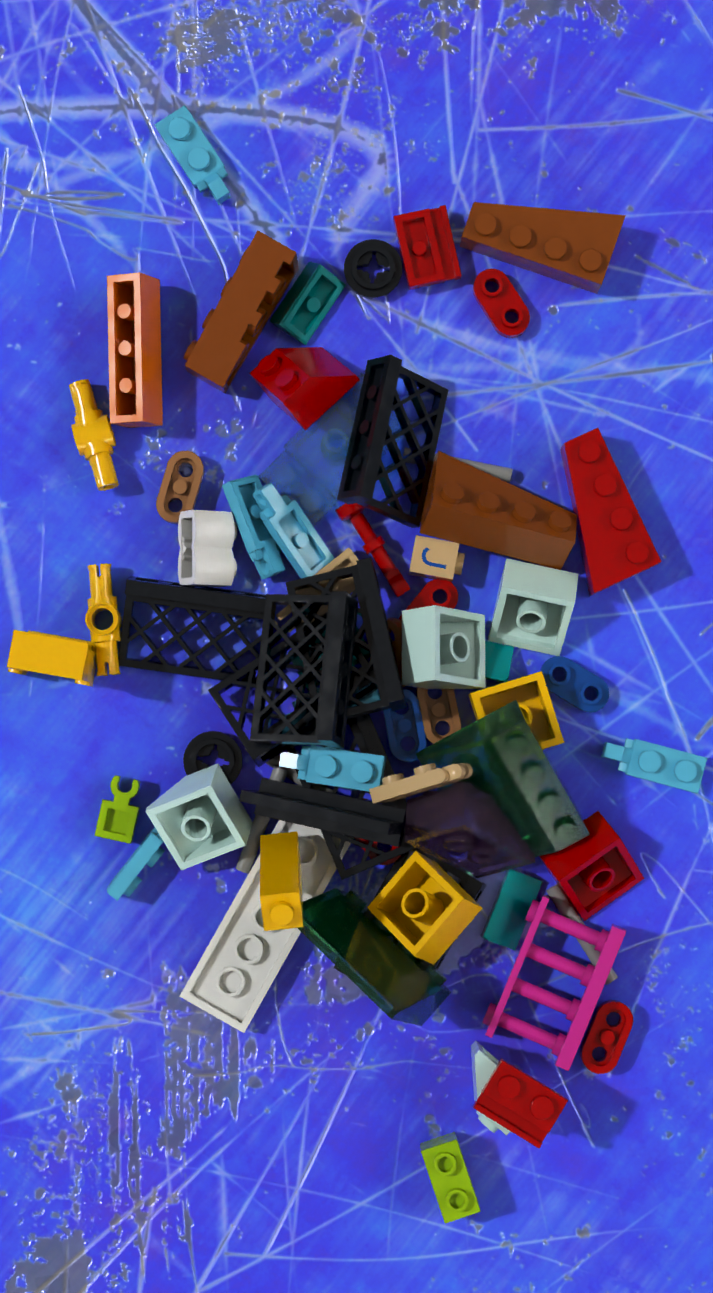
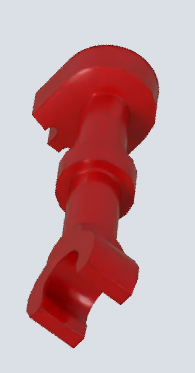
[335,503,410,597]

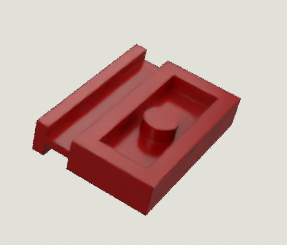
[393,205,462,290]
[473,1058,568,1148]

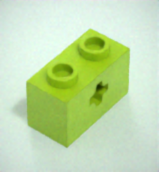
[420,1132,481,1224]

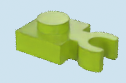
[94,775,140,844]

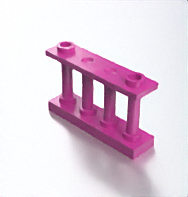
[482,895,627,1071]

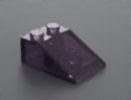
[405,782,535,878]

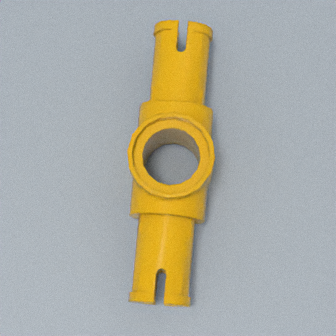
[69,379,119,491]
[85,563,122,676]

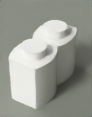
[178,510,237,587]

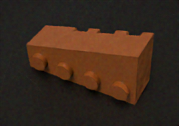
[460,202,626,294]

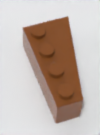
[183,230,299,393]
[419,451,577,570]

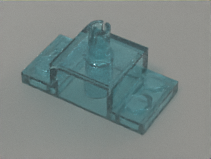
[259,372,412,527]

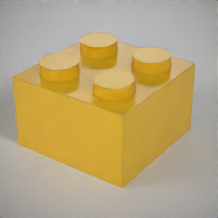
[468,671,564,765]
[367,851,482,965]

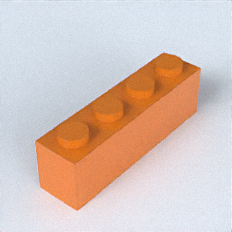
[107,272,163,428]

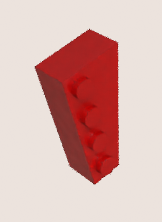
[560,428,661,597]

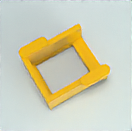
[7,630,97,687]

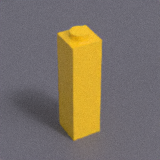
[260,831,303,931]

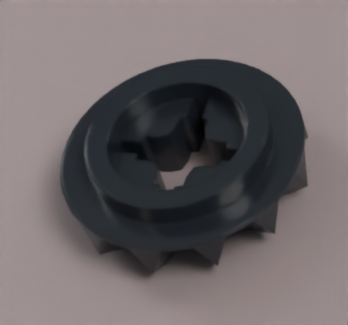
[344,239,402,299]
[183,731,242,784]

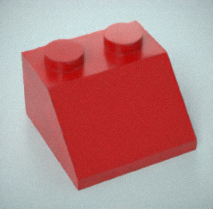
[250,347,360,431]
[538,811,644,921]

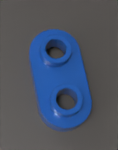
[540,656,609,712]
[383,689,427,762]

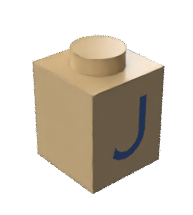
[408,535,465,583]

